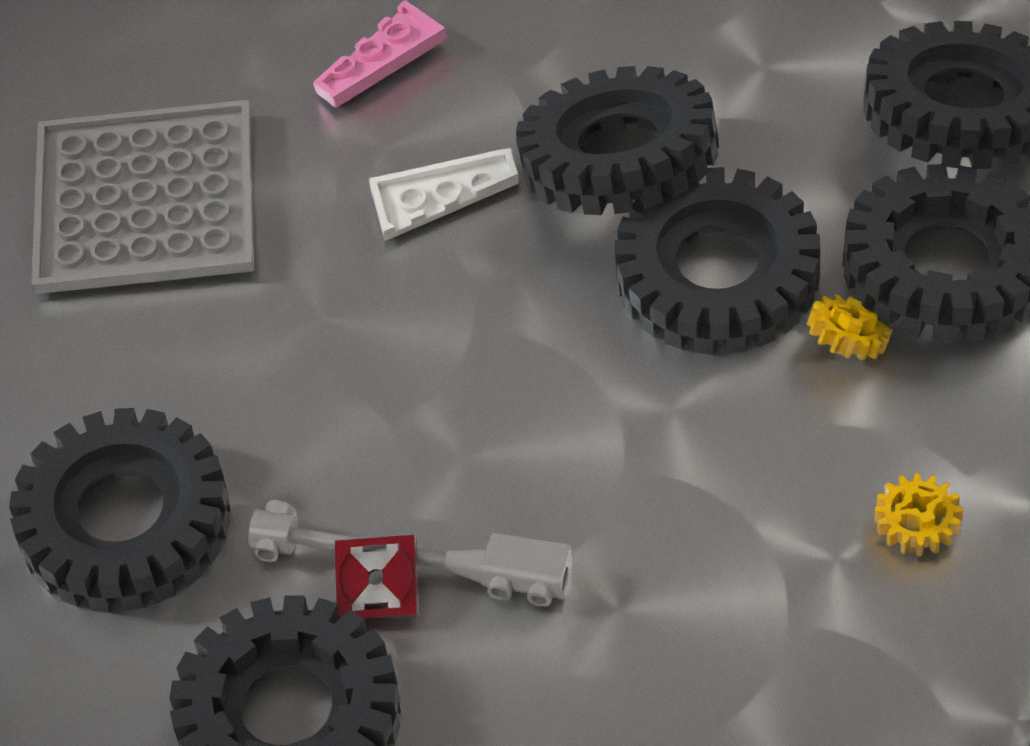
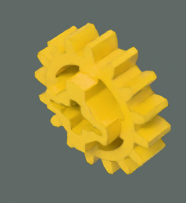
[807,294,892,361]
[874,473,963,556]

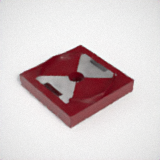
[335,534,419,621]

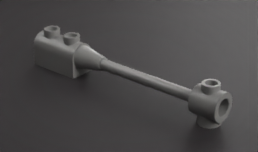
[248,500,572,607]

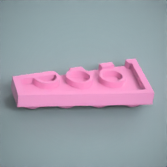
[313,0,448,108]

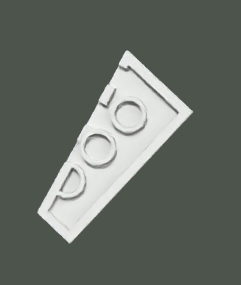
[369,148,519,241]

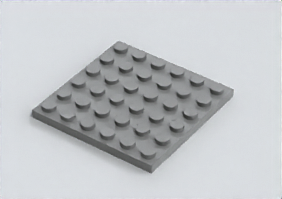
[31,100,254,294]

